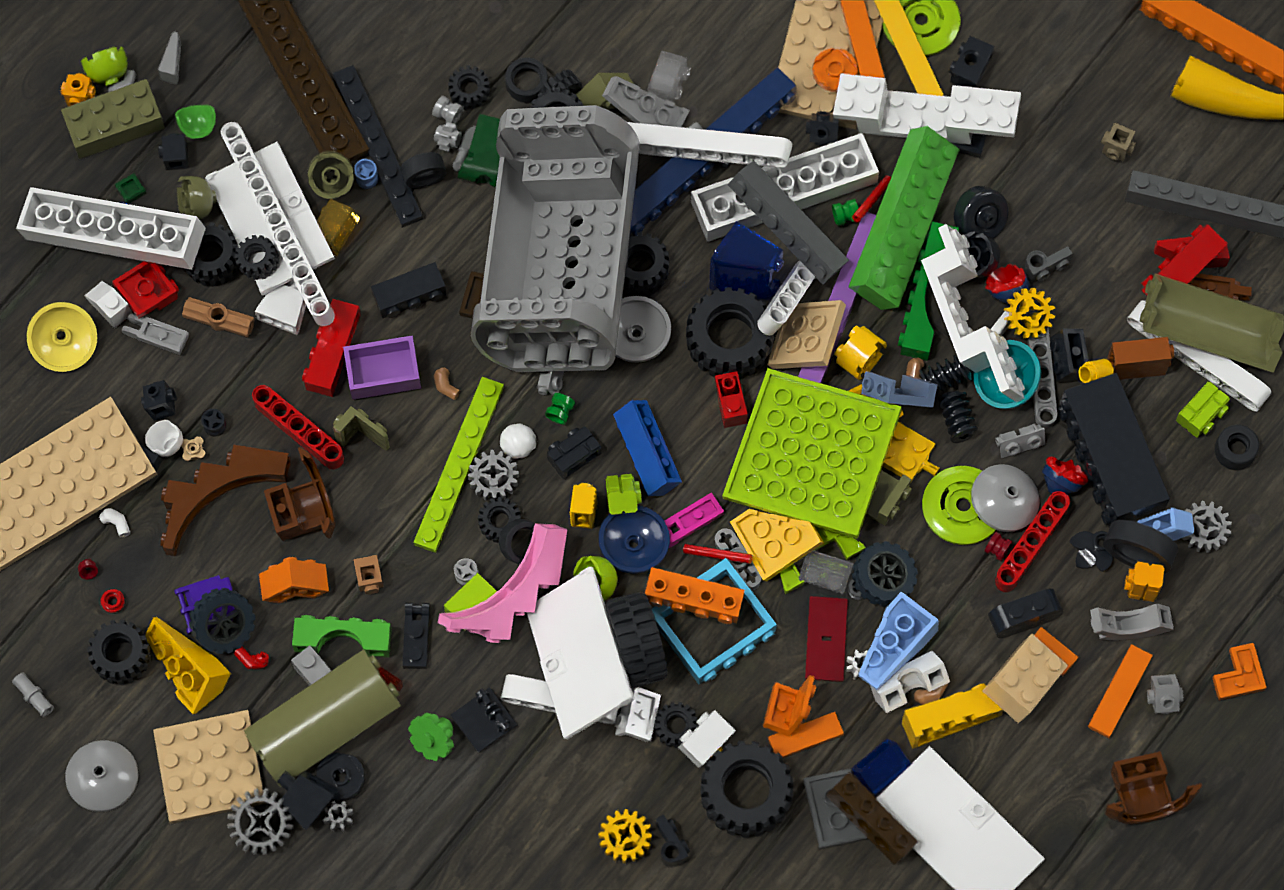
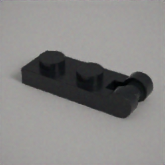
[403,602,430,669]

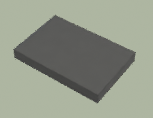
[803,768,867,850]

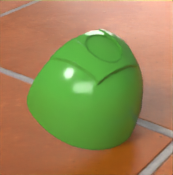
[175,105,216,139]

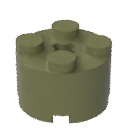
[308,151,354,199]

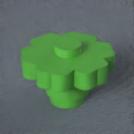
[408,713,454,761]

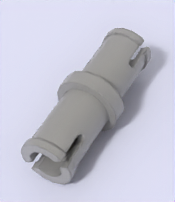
[12,673,54,717]

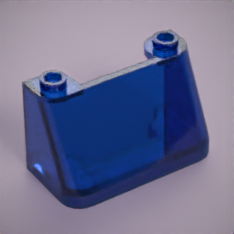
[709,221,784,300]

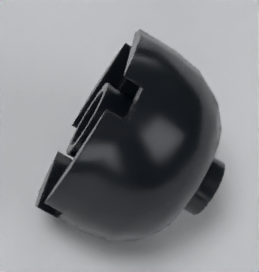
[965,232,1001,278]

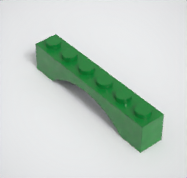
[898,222,959,361]

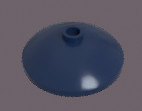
[599,506,670,574]

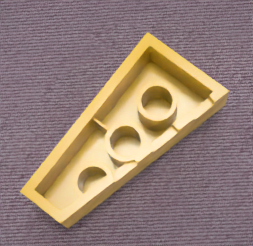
[902,683,1003,749]

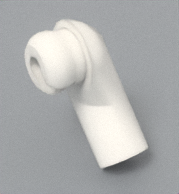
[99,508,130,538]

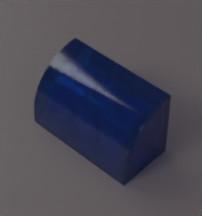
[851,739,912,795]

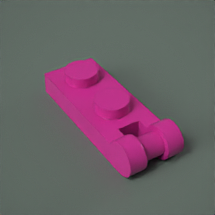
[664,493,724,548]

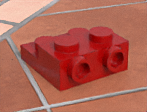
[112,261,179,319]

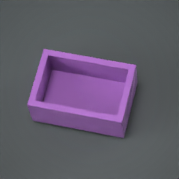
[343,336,421,400]

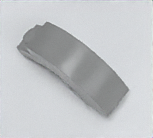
[1090,604,1174,640]

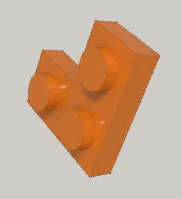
[1212,643,1266,700]

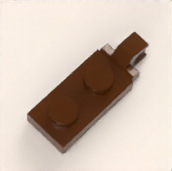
[1188,273,1252,301]

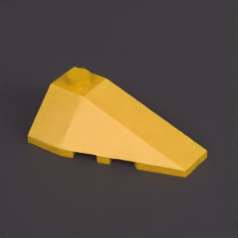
[145,617,231,714]

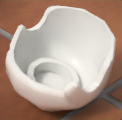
[145,420,183,457]
[500,423,537,459]

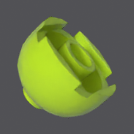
[81,47,128,87]
[573,556,618,601]

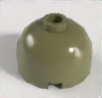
[177,176,216,220]

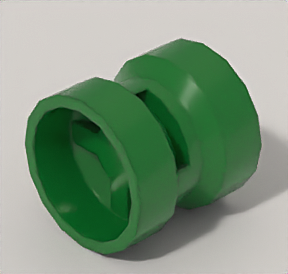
[832,199,858,226]
[545,393,575,425]

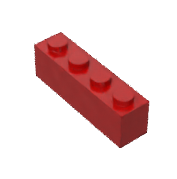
[1141,224,1228,296]
[302,299,361,397]

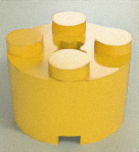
[834,325,887,380]

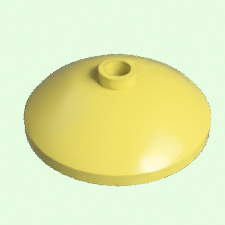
[27,302,97,372]

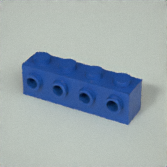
[613,400,682,496]

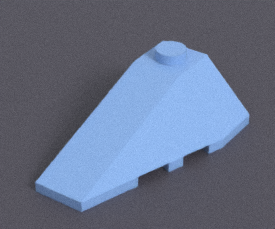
[858,592,938,690]

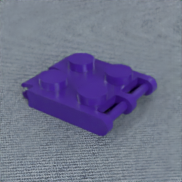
[174,575,235,635]

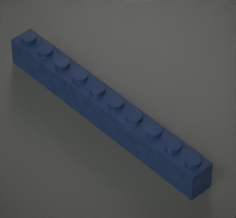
[630,67,797,236]

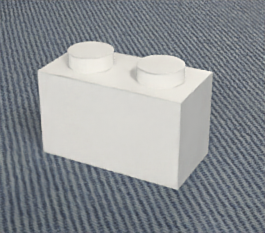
[678,710,736,768]

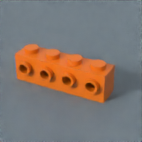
[645,567,745,624]

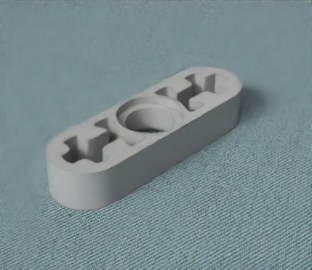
[715,528,762,590]

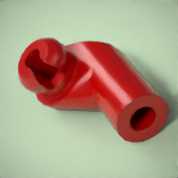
[234,646,269,669]

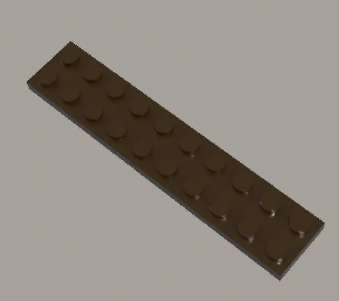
[237,0,369,171]

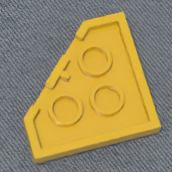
[730,509,824,582]

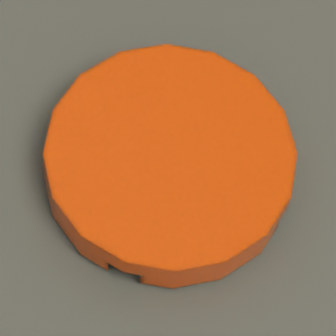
[812,48,858,92]

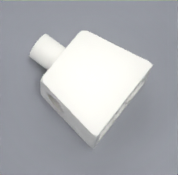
[255,280,306,335]

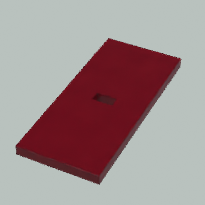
[805,596,848,682]

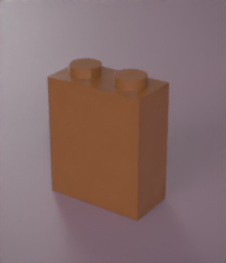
[1107,337,1174,380]

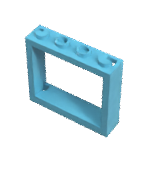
[652,558,777,684]

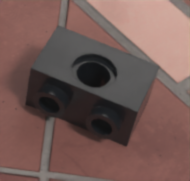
[948,36,995,88]

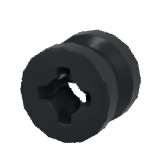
[201,409,227,437]

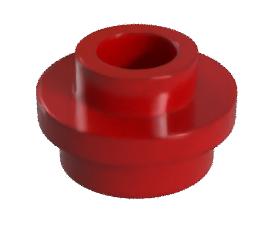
[101,589,125,613]

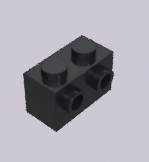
[1050,329,1089,382]

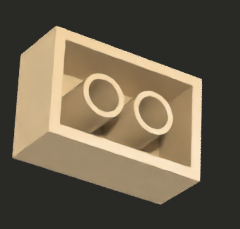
[982,634,1068,723]

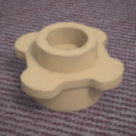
[181,437,206,461]

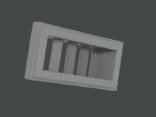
[158,32,181,84]

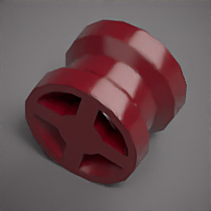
[984,532,1013,561]

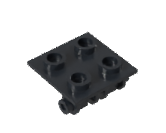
[451,687,517,753]

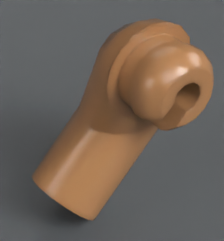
[906,358,924,379]
[434,367,460,400]
[914,684,948,705]

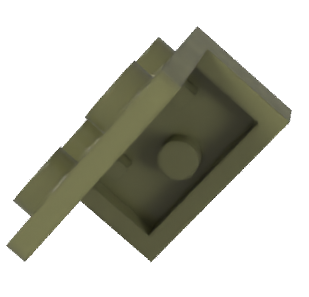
[333,406,390,451]
[866,470,912,526]

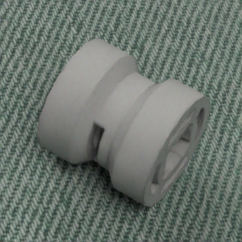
[432,96,463,124]

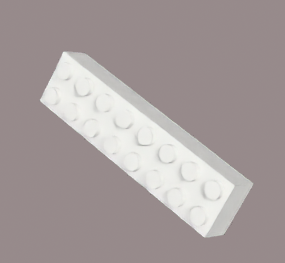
[691,133,879,242]
[16,187,206,270]

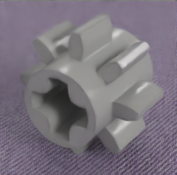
[434,122,462,152]
[324,801,353,832]

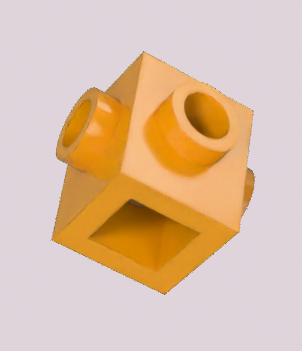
[61,73,96,106]

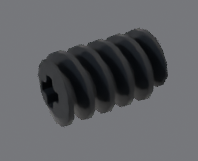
[919,355,972,394]
[938,391,978,443]

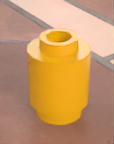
[1078,359,1114,383]

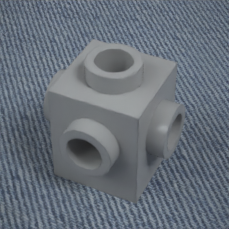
[1147,674,1183,714]

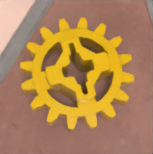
[1004,288,1055,338]
[599,809,652,863]

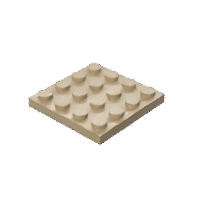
[153,710,266,824]

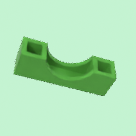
[292,615,392,657]

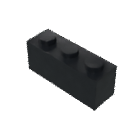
[371,262,446,319]

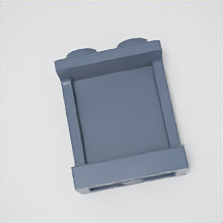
[861,371,937,407]

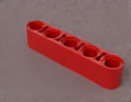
[252,385,344,469]
[995,491,1070,592]

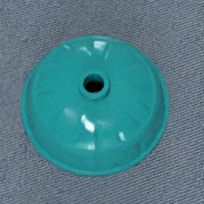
[974,340,1041,409]

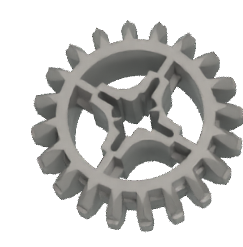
[227,789,293,854]

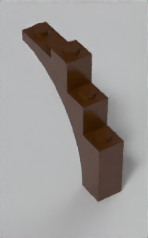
[161,445,291,556]

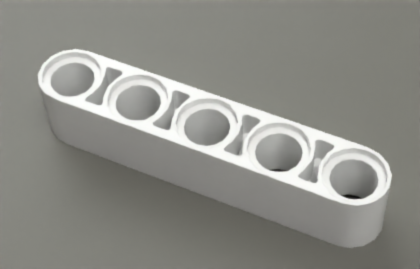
[758,260,815,336]
[501,675,619,724]

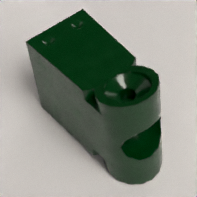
[458,114,500,188]

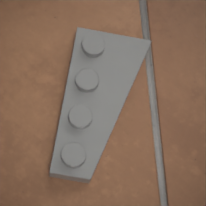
[602,76,690,127]

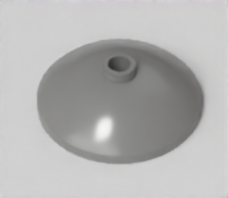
[615,296,671,362]
[971,464,1040,532]
[65,740,138,812]

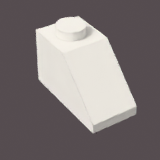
[84,281,132,329]

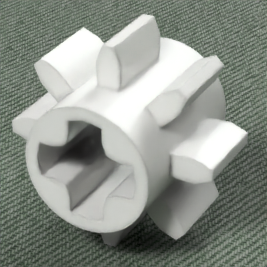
[846,650,868,680]

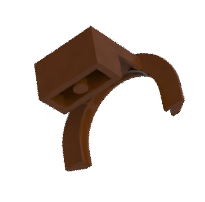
[264,447,335,541]
[1105,751,1202,824]

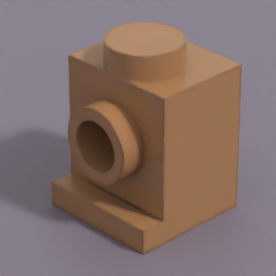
[354,555,383,594]

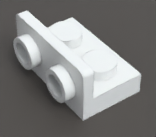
[615,687,661,742]

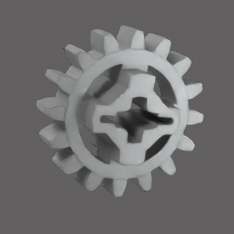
[468,450,519,500]
[1182,501,1232,553]

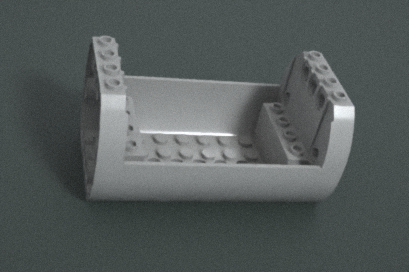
[471,105,640,372]

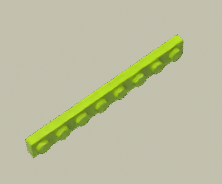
[413,377,504,553]

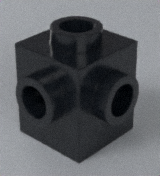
[806,111,839,146]
[141,380,177,421]

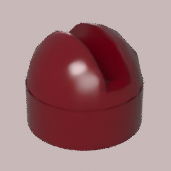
[78,559,98,580]

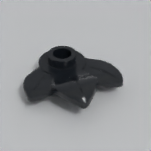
[1069,531,1113,572]

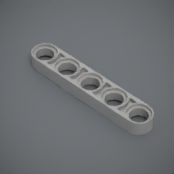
[1027,319,1057,428]

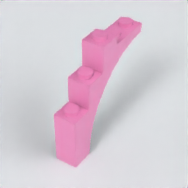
[438,524,567,643]

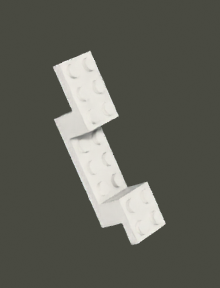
[833,74,1021,145]
[921,224,1025,402]

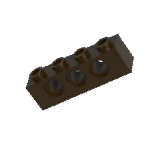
[826,772,918,865]

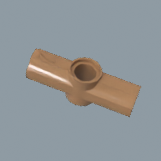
[182,297,255,337]

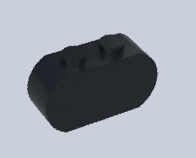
[988,589,1063,638]

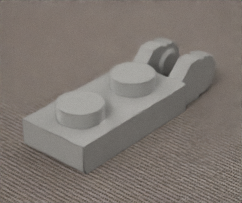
[121,313,189,355]

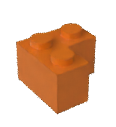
[259,557,329,603]

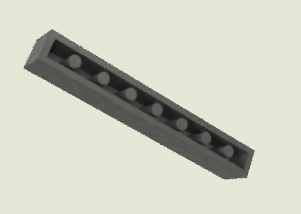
[1125,170,1284,239]

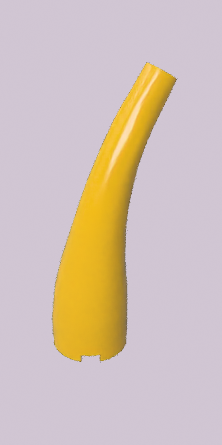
[1170,56,1284,120]

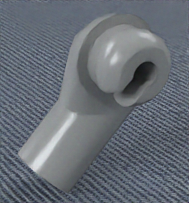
[108,70,136,92]

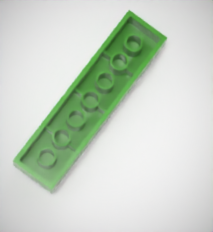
[848,126,959,310]

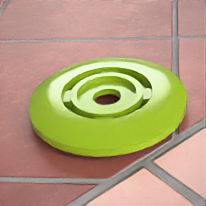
[882,0,960,56]
[922,466,996,545]

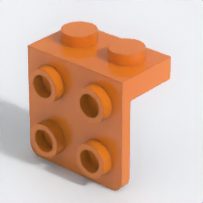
[763,675,816,737]

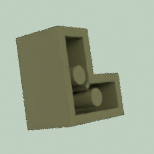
[576,73,633,110]

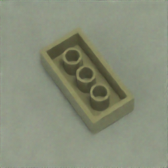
[61,79,165,159]

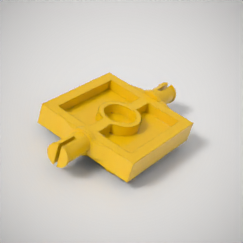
[883,422,940,482]

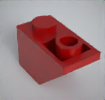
[715,371,748,428]

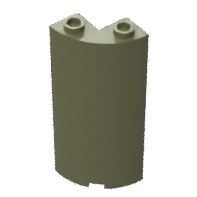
[1140,274,1284,373]
[244,649,401,787]

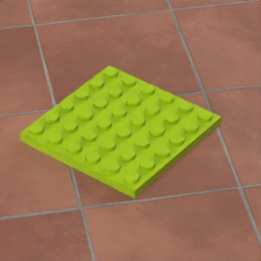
[722,368,902,539]

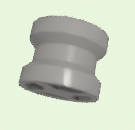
[454,558,478,586]

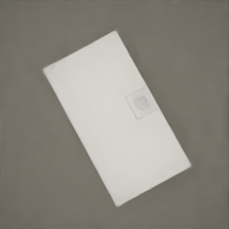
[206,142,335,295]
[527,567,634,740]
[876,746,1044,890]

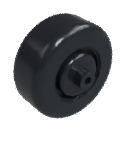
[954,185,1009,239]

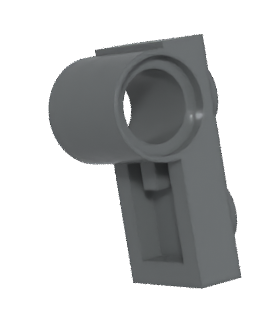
[1024,246,1073,283]

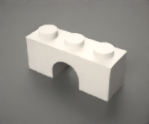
[870,651,950,713]

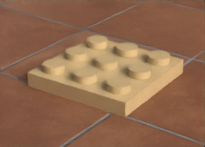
[767,300,846,369]

